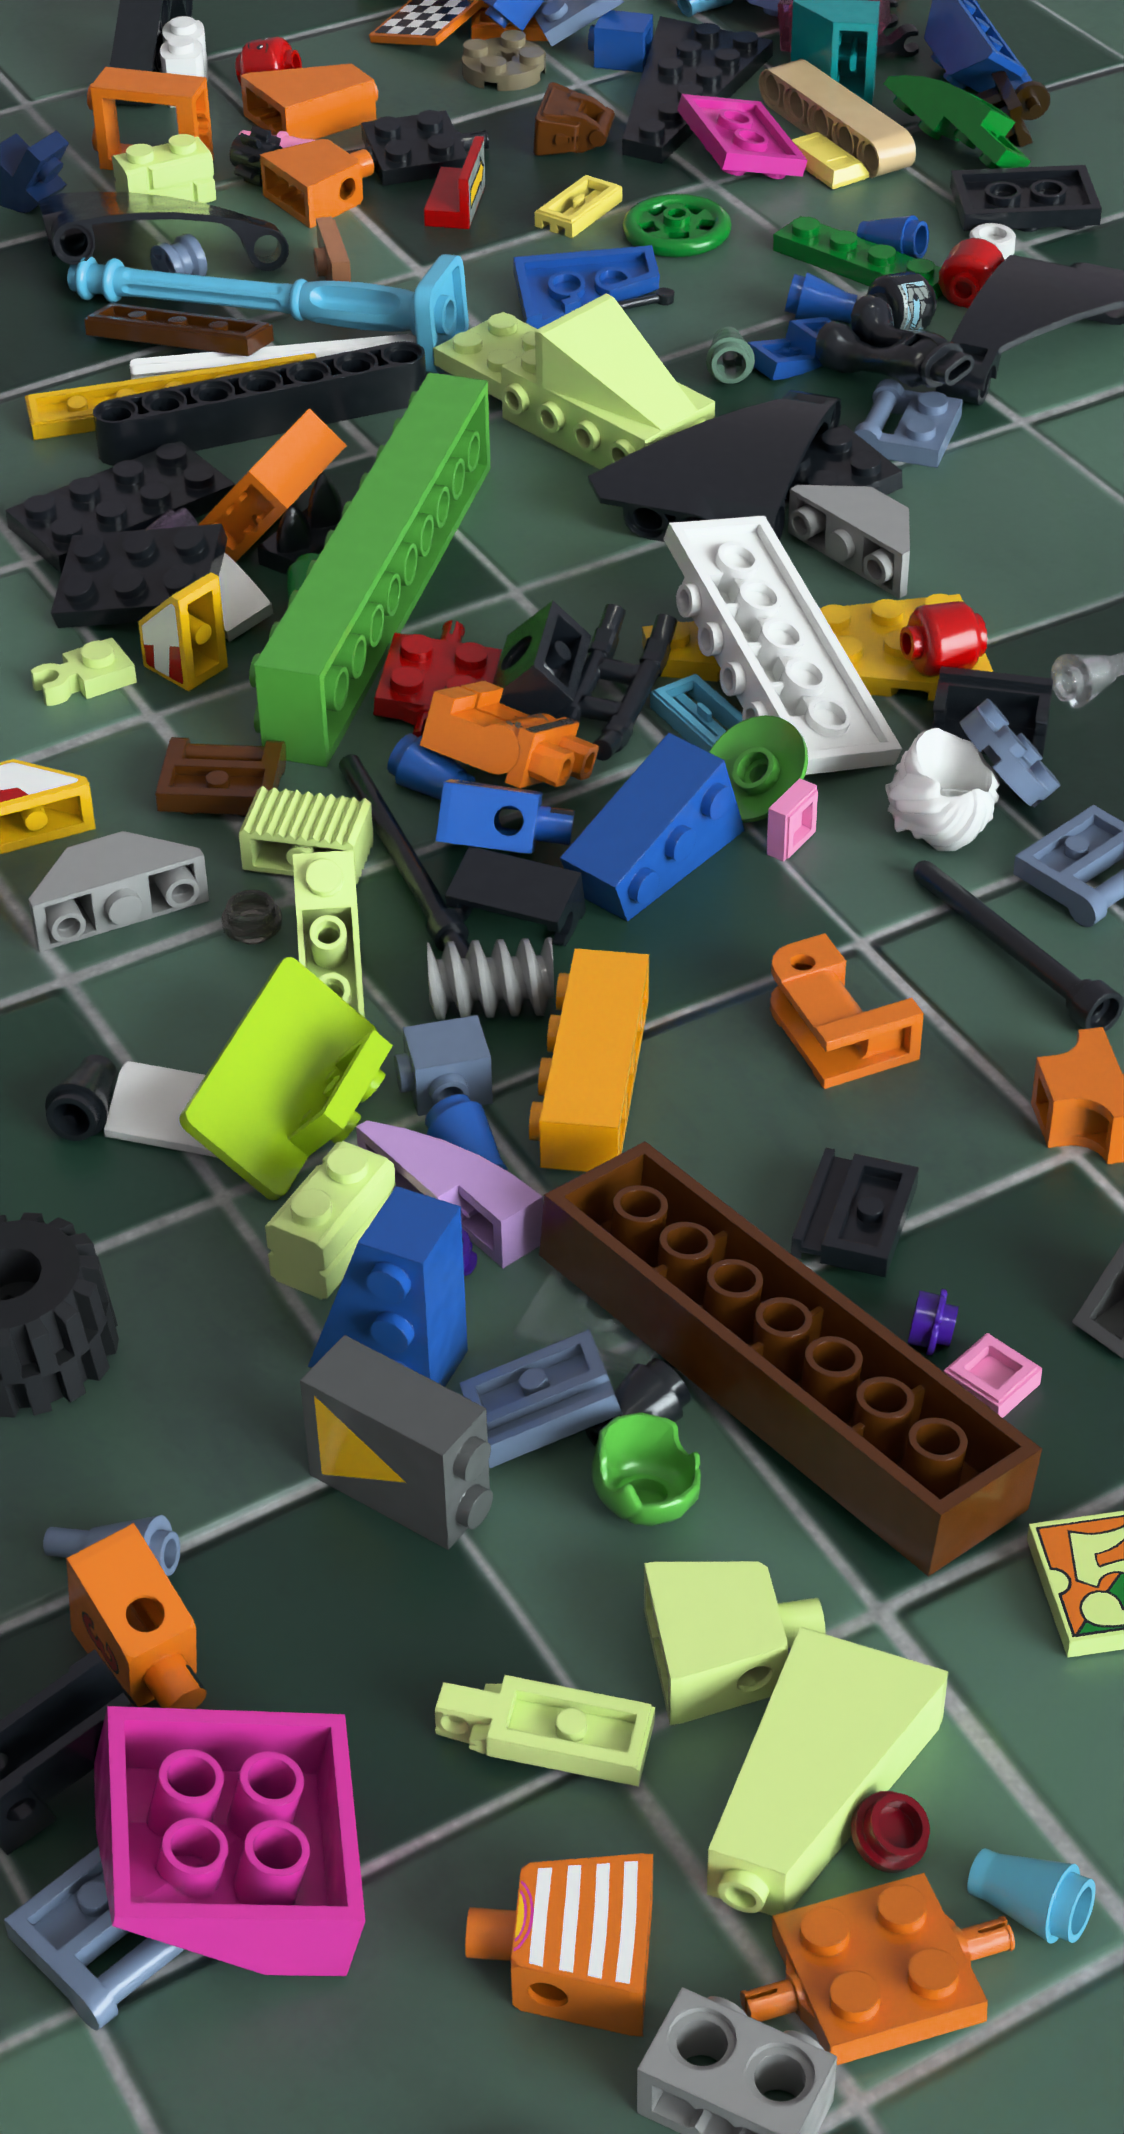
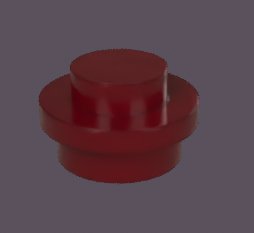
[851,1791,930,1873]

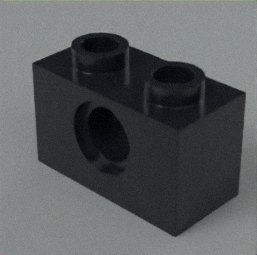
[493,600,592,716]

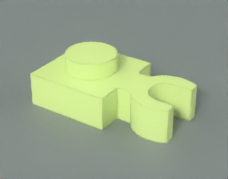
[31,637,137,706]

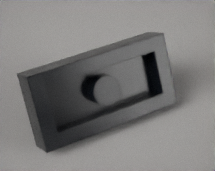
[257,472,344,575]

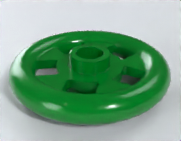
[622,194,732,258]

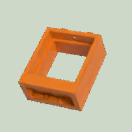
[87,67,214,170]
[197,408,347,562]

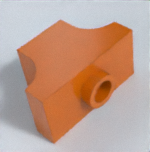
[1031,1027,1124,1164]

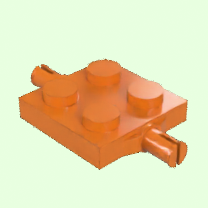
[740,1873,1015,2065]

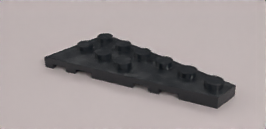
[622,16,773,164]

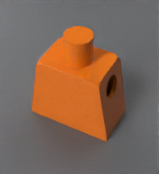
[260,139,374,228]

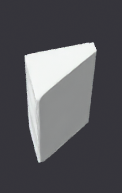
[104,1061,218,1158]

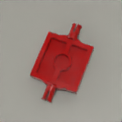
[373,620,502,737]

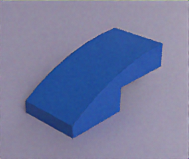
[748,317,832,381]

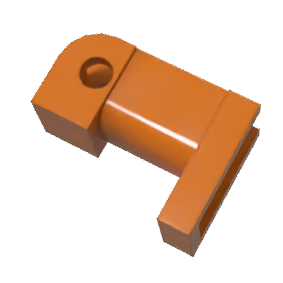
[770,933,924,1089]

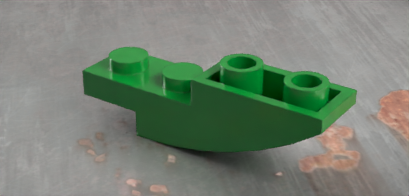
[883,75,1031,169]

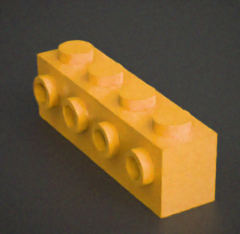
[529,948,649,1172]

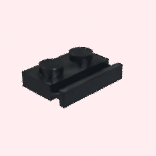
[791,1147,919,1278]

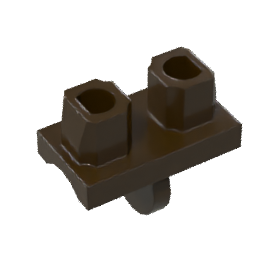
[975,71,1050,148]

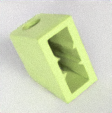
[644,1561,826,1725]

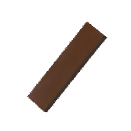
[84,303,274,356]

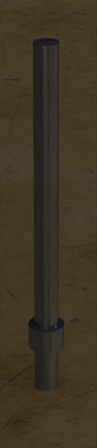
[339,754,470,958]

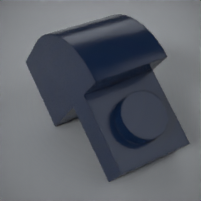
[0,130,69,213]

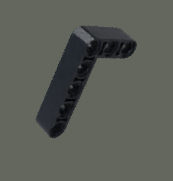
[110,0,193,106]

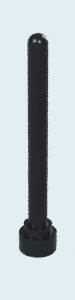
[913,860,1124,1031]

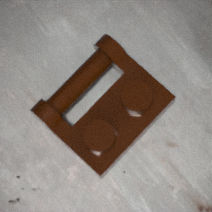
[155,737,286,816]

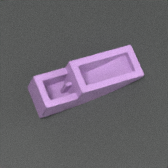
[356,1120,543,1268]

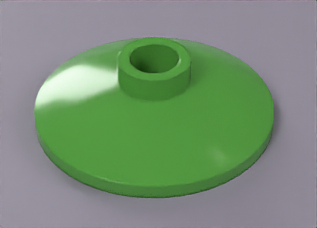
[709,715,808,823]

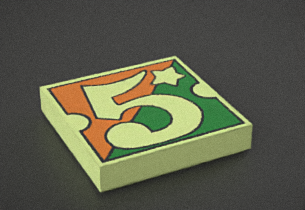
[1027,1511,1124,1658]

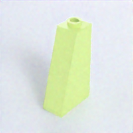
[707,1627,948,1916]

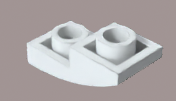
[219,553,274,642]

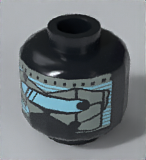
[866,271,937,331]

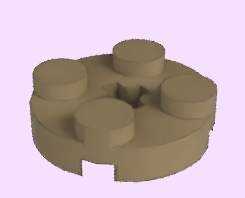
[462,30,546,91]

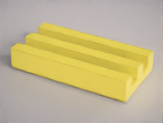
[534,175,622,238]

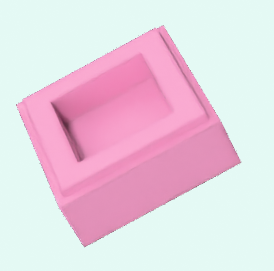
[767,778,818,862]
[943,1333,1042,1418]

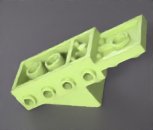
[433,293,715,470]

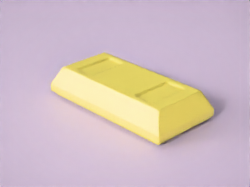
[792,132,869,189]

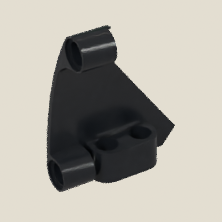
[39,191,289,271]
[936,255,1124,406]
[588,390,841,542]

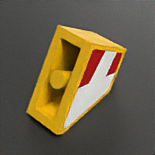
[138,572,228,692]
[0,759,96,854]

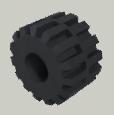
[0,1212,119,1418]

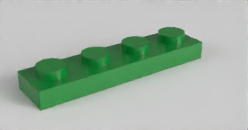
[773,216,943,299]

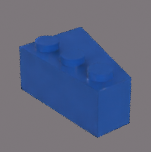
[560,733,745,922]
[308,1186,468,1387]

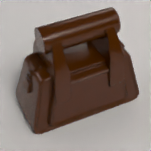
[533,82,615,156]

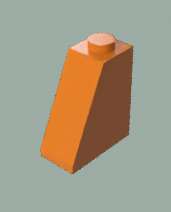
[240,63,378,140]

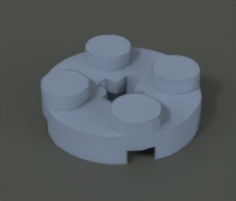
[959,698,1061,808]

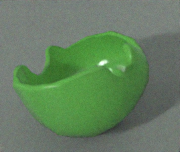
[591,1412,701,1527]

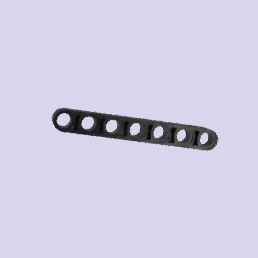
[93,341,426,466]

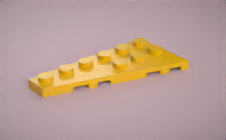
[642,594,993,701]

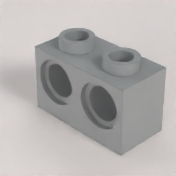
[637,1987,837,2134]

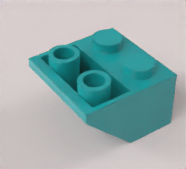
[791,0,880,105]

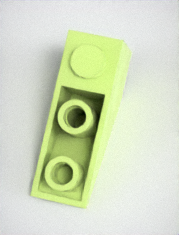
[292,850,365,1018]

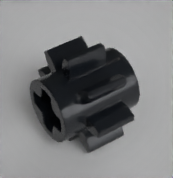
[230,126,282,187]

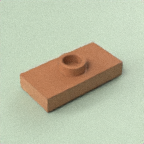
[313,216,351,282]

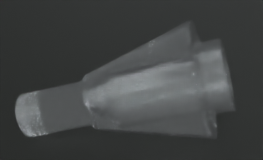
[1051,652,1124,709]

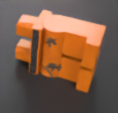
[420,681,599,789]

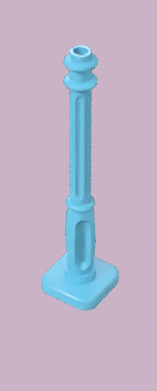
[67,254,469,374]

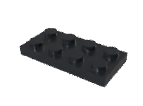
[5,441,235,573]

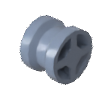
[150,234,207,276]

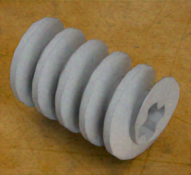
[427,937,554,1020]

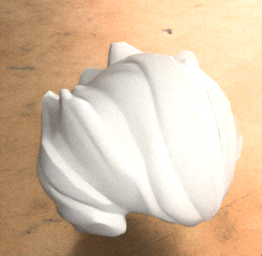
[885,728,1000,851]

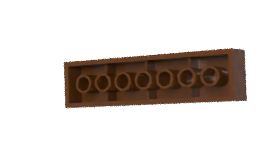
[539,1141,1042,1577]

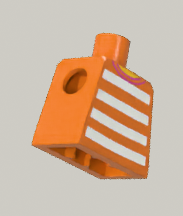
[465,1853,653,2037]

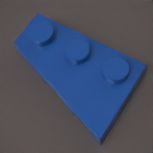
[513,245,660,329]

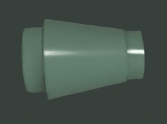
[706,327,755,384]

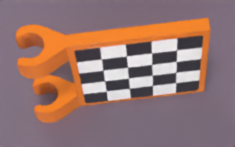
[369,0,489,46]

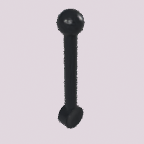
[617,287,675,310]

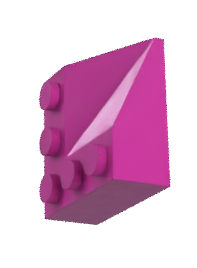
[94,1706,366,1976]

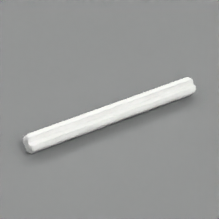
[130,334,417,380]

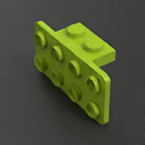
[179,957,393,1200]

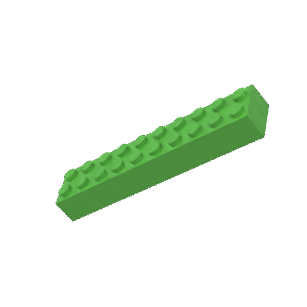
[249,372,491,767]

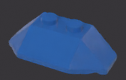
[924,0,1032,93]

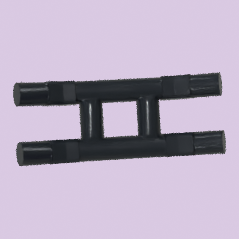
[553,604,678,761]

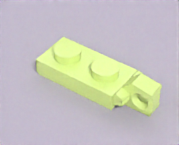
[435,1675,655,1787]

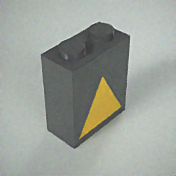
[300,1335,493,1550]

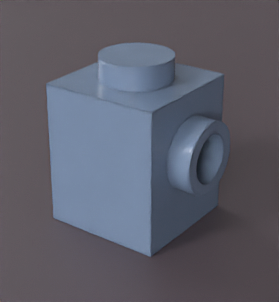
[394,1015,493,1116]

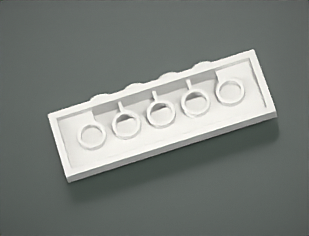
[664,516,902,775]

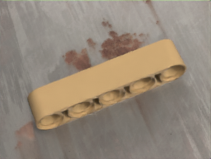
[759,59,916,178]

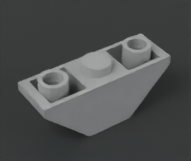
[788,485,910,599]
[28,831,209,952]

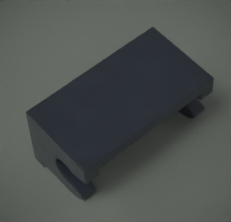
[932,666,1054,761]
[445,846,586,947]

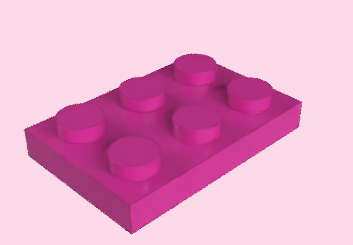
[677,94,808,179]

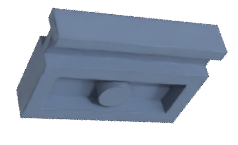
[460,1329,623,1468]

